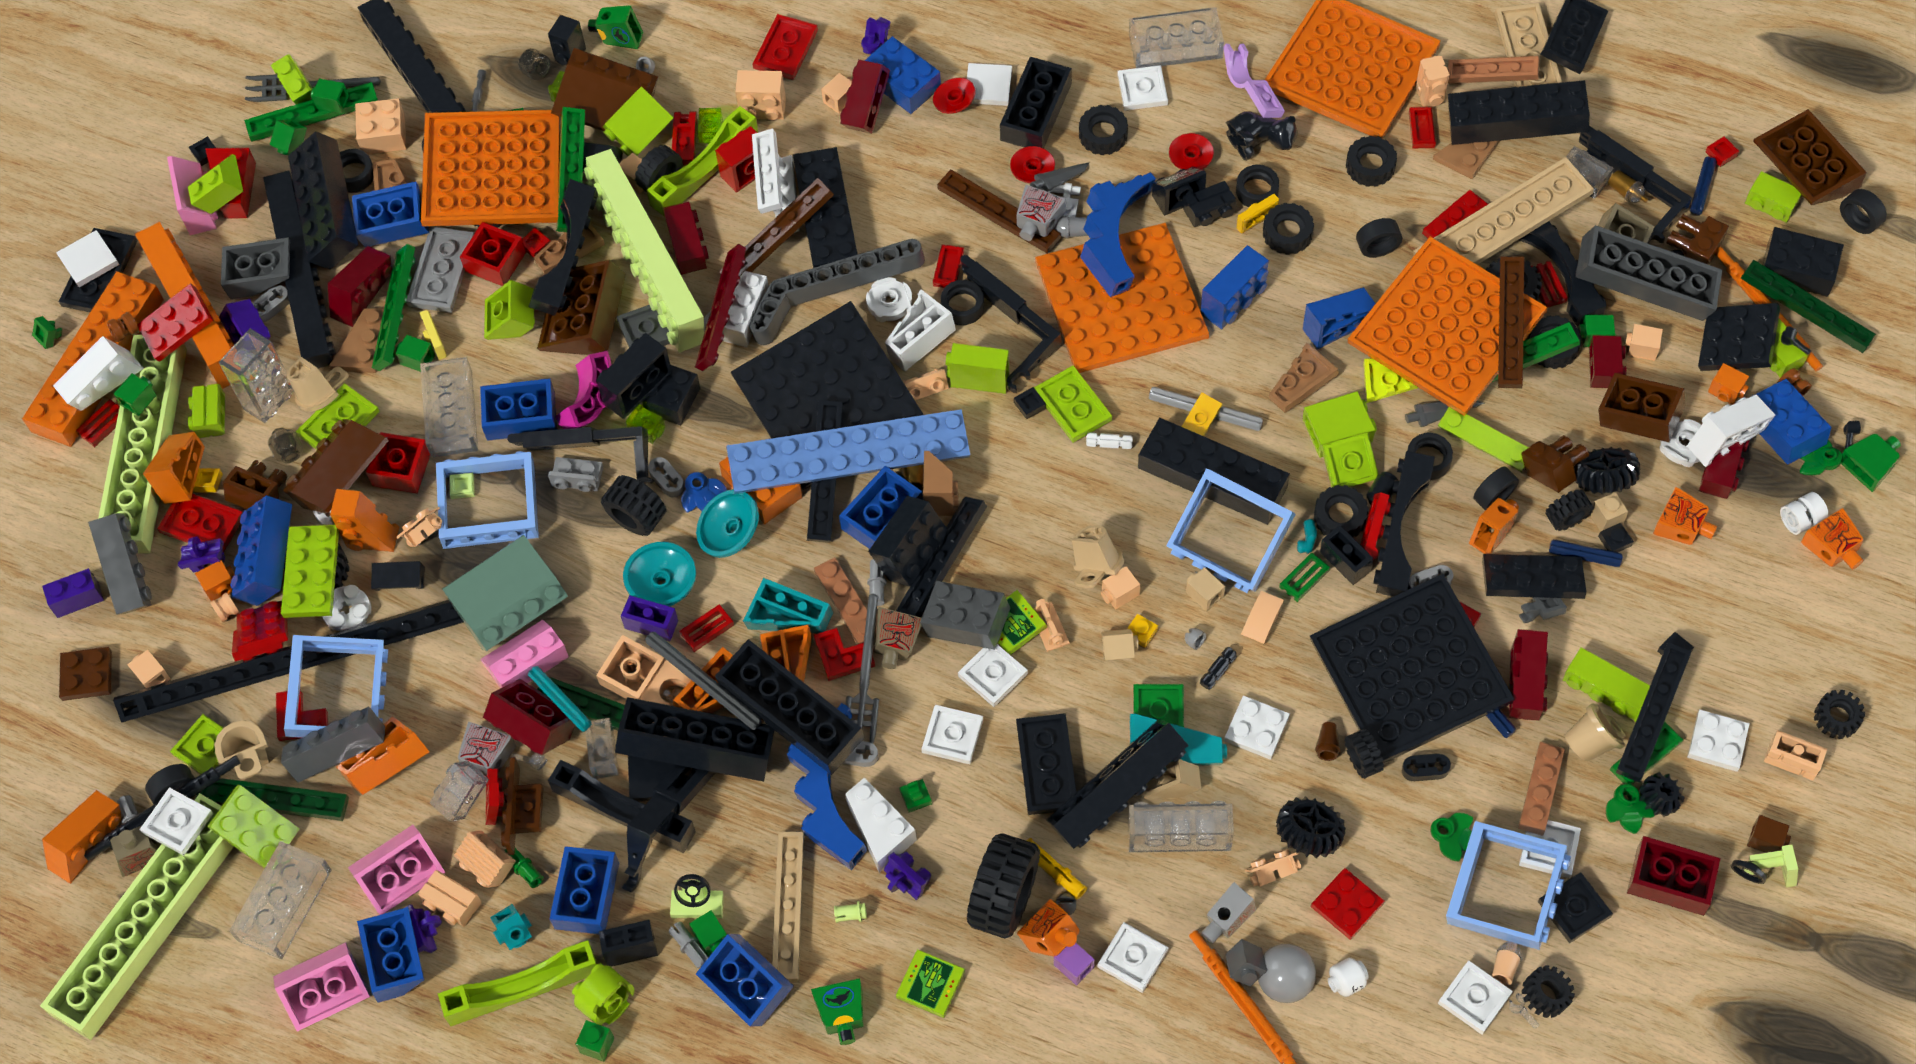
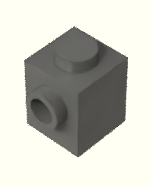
[1225,939,1267,987]

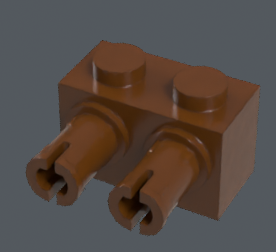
[1666,214,1729,265]
[1521,435,1589,493]
[223,460,287,509]

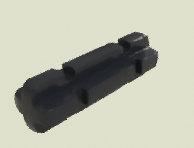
[1200,647,1237,690]

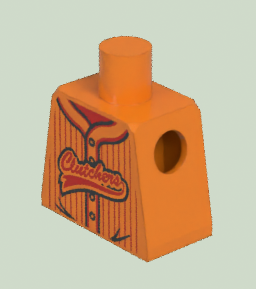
[1653,487,1718,545]
[1469,498,1519,554]
[1801,508,1864,570]
[1017,899,1080,957]

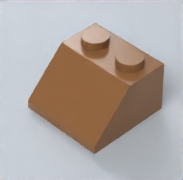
[923,451,959,516]

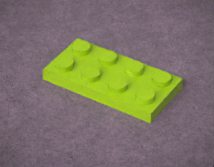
[281,525,339,618]

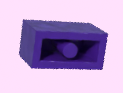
[219,299,271,354]
[42,568,104,618]
[621,595,679,642]

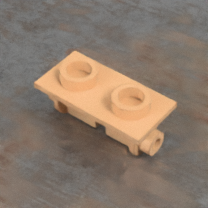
[902,368,949,401]
[396,507,442,547]
[1033,599,1070,652]
[1245,848,1301,887]

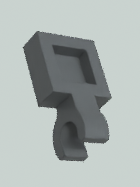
[1519,597,1567,623]

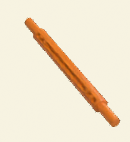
[1715,247,1823,372]
[1189,930,1297,1064]

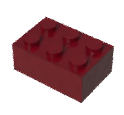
[483,679,575,755]
[1627,836,1721,916]

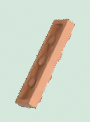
[1448,56,1539,83]
[814,557,867,645]
[1518,742,1565,836]

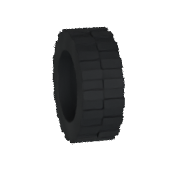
[1079,105,1128,155]
[1346,136,1397,187]
[635,145,683,192]
[1263,203,1314,255]
[1528,315,1582,369]
[1314,485,1369,537]

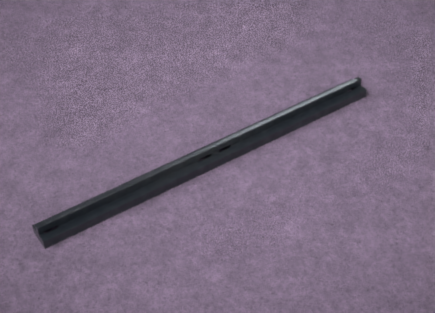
[113,600,464,723]

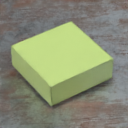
[449,473,475,499]

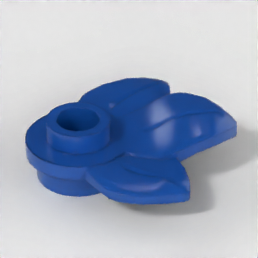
[681,472,727,513]

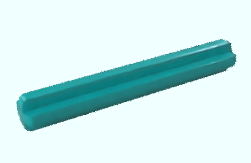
[528,666,592,732]

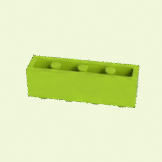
[1563,647,1650,723]

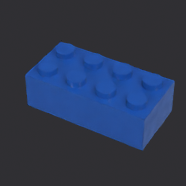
[230,495,292,606]

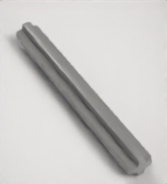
[1149,387,1263,431]

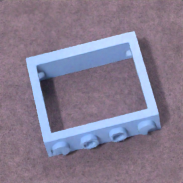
[436,451,539,549]
[1166,468,1296,593]
[284,635,388,738]
[1446,821,1571,950]

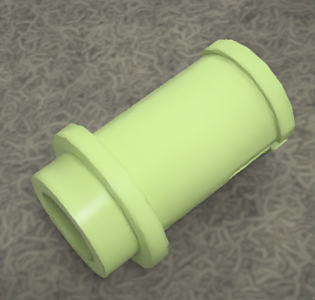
[834,901,867,923]

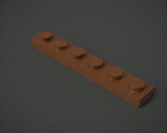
[937,169,1061,254]
[718,178,834,276]
[1498,256,1524,389]

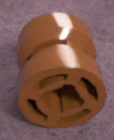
[106,312,139,342]
[1777,368,1812,396]

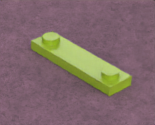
[1438,407,1528,472]

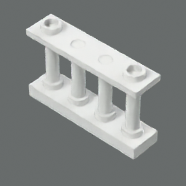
[752,129,800,233]

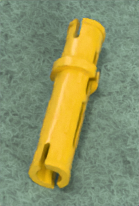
[1026,838,1087,900]

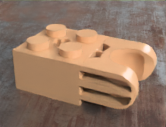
[596,635,691,706]

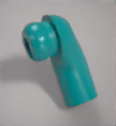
[1297,519,1317,554]

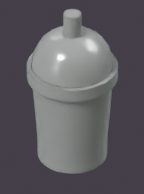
[1053,216,1088,238]

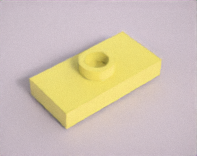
[420,310,447,360]

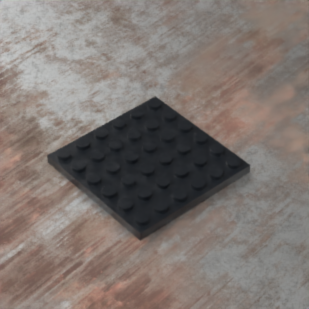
[730,301,924,490]
[1310,574,1514,764]

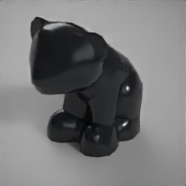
[1226,111,1298,161]

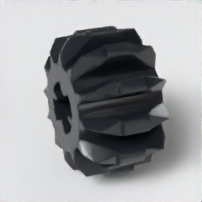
[1639,772,1685,817]

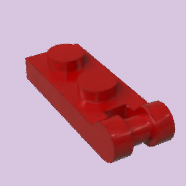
[672,111,697,165]
[1360,492,1391,560]

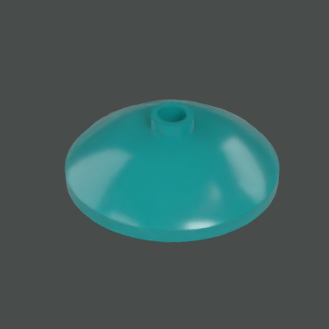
[696,490,759,558]
[623,542,696,606]

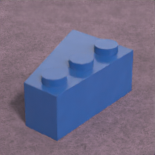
[1303,287,1376,350]

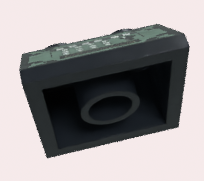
[1152,166,1207,216]

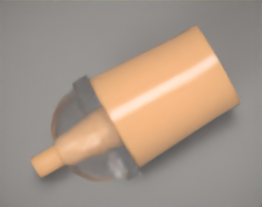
[1492,942,1523,986]

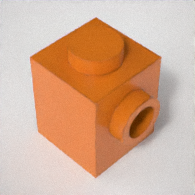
[1708,363,1749,405]
[195,560,235,601]

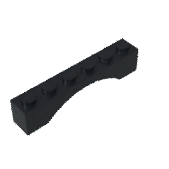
[529,179,597,316]
[1519,221,1607,327]
[1373,451,1435,597]
[548,760,696,853]

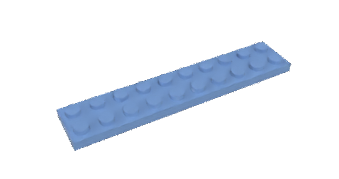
[726,409,970,494]

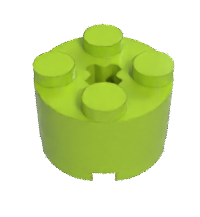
[572,963,634,1026]

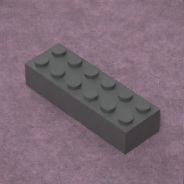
[1576,225,1722,321]

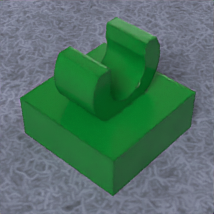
[32,316,63,349]
[899,779,932,813]

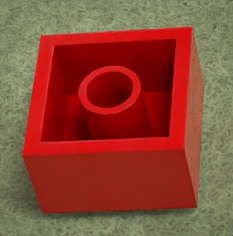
[715,126,757,193]
[460,222,526,286]
[366,432,431,494]

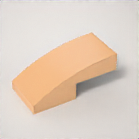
[1241,591,1284,645]

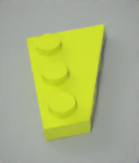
[1363,359,1419,403]

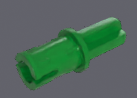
[505,848,544,888]

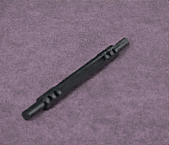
[84,755,241,861]

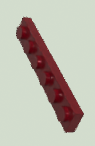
[695,244,746,371]

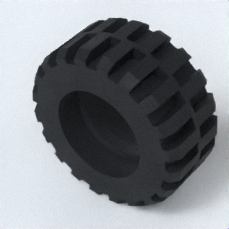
[967,833,1040,939]

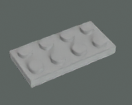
[406,226,474,313]

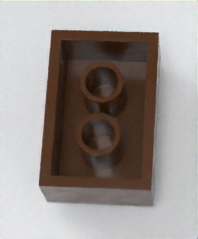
[1598,373,1686,443]

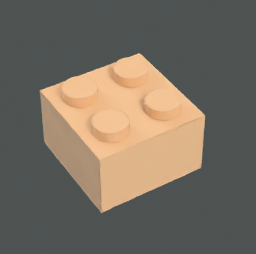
[735,70,786,120]
[355,98,406,154]

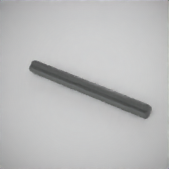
[645,632,762,730]

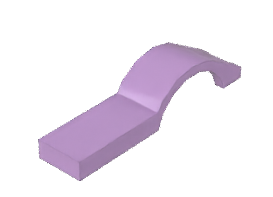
[1223,44,1285,118]

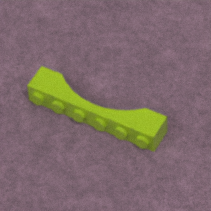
[647,106,759,216]
[437,940,597,1027]

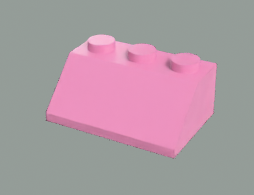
[167,156,218,236]
[480,620,569,688]
[348,825,446,915]
[273,942,370,1031]

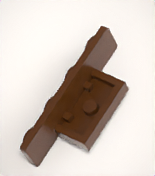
[501,757,544,855]

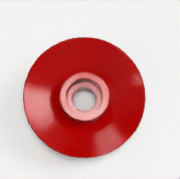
[933,78,976,114]
[1169,133,1214,169]
[1010,146,1055,183]

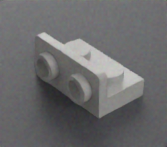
[548,457,603,492]

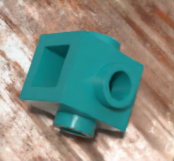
[490,904,532,950]

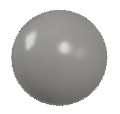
[1258,944,1316,1003]

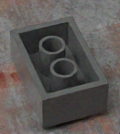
[920,581,1010,650]

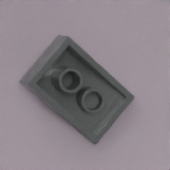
[221,237,290,300]

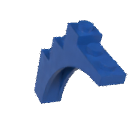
[1080,172,1156,297]
[787,703,867,871]

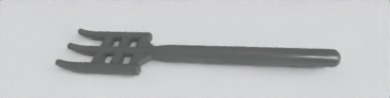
[245,74,381,102]
[845,594,879,743]

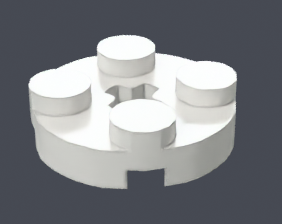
[866,277,912,322]
[1660,419,1701,467]
[322,585,372,631]

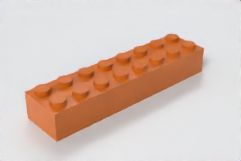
[135,222,246,389]
[22,271,164,447]

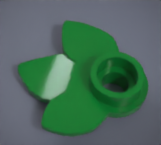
[1800,440,1842,475]
[1606,784,1654,834]
[1430,813,1473,862]

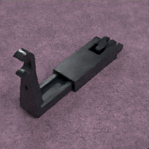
[1579,126,1692,243]
[960,255,1062,393]
[507,426,655,484]
[622,765,716,892]

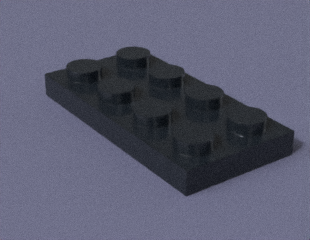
[1540,0,1608,74]
[58,228,137,312]
[1482,554,1587,599]
[1016,713,1076,815]

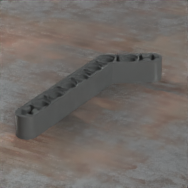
[749,239,925,345]

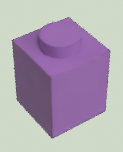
[1054,943,1095,986]

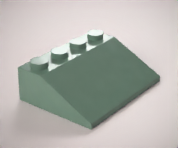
[442,535,568,651]

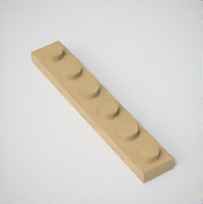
[772,832,804,982]

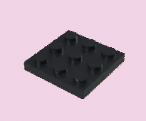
[1698,303,1780,371]

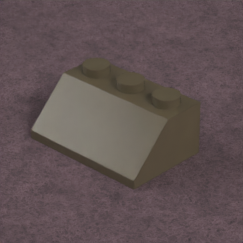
[1598,203,1655,243]

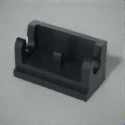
[371,561,425,591]
[599,919,658,967]

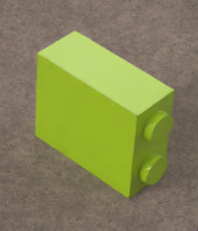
[603,86,673,156]
[946,343,1009,394]
[1302,391,1377,458]

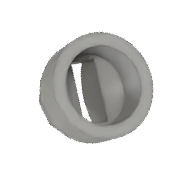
[636,57,655,74]
[1184,628,1206,650]

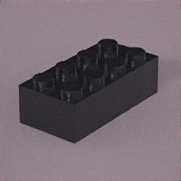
[1000,57,1072,148]

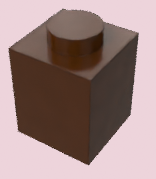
[1747,814,1791,853]

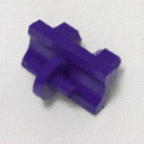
[861,17,891,54]
[178,537,225,573]
[884,851,931,900]
[405,904,442,953]

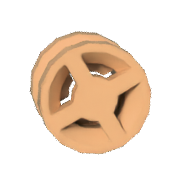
[210,592,240,623]

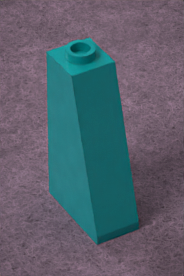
[1129,714,1227,765]

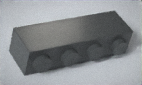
[88,513,152,615]
[281,706,385,782]

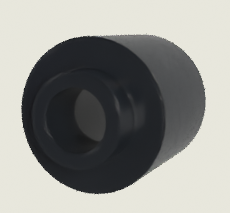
[1366,472,1398,505]

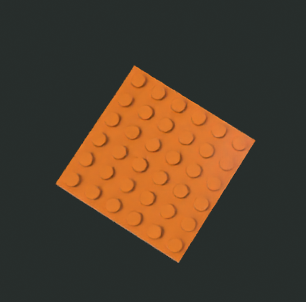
[1265,0,1441,139]
[421,110,560,226]
[1035,223,1209,373]
[1348,237,1547,416]

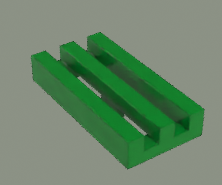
[1279,552,1330,603]

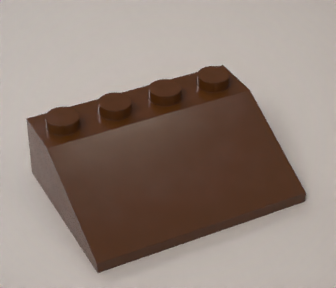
[551,48,658,131]
[1753,109,1867,205]
[537,260,626,355]
[283,419,389,513]

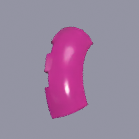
[555,351,612,429]

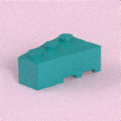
[743,578,834,634]

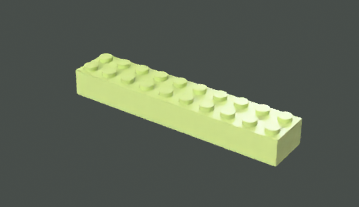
[584,149,704,353]
[98,335,187,554]
[40,793,234,1040]

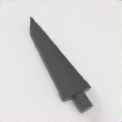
[1030,163,1089,192]
[1405,401,1484,427]

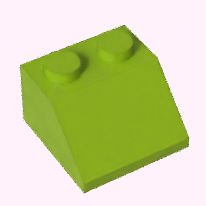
[188,154,243,214]
[484,280,535,340]

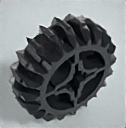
[1574,447,1641,495]
[1276,796,1346,859]

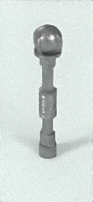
[471,69,487,112]

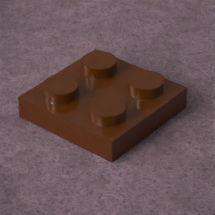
[59,647,112,701]

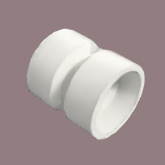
[1780,492,1828,535]

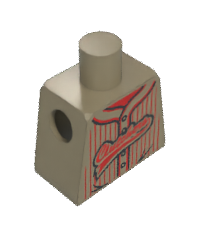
[873,607,922,669]
[110,826,161,877]

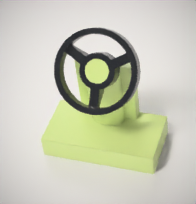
[1731,844,1798,887]
[670,874,724,918]

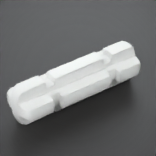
[1086,432,1133,449]

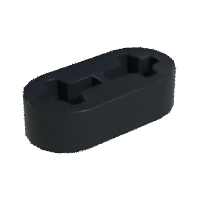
[1402,754,1451,782]

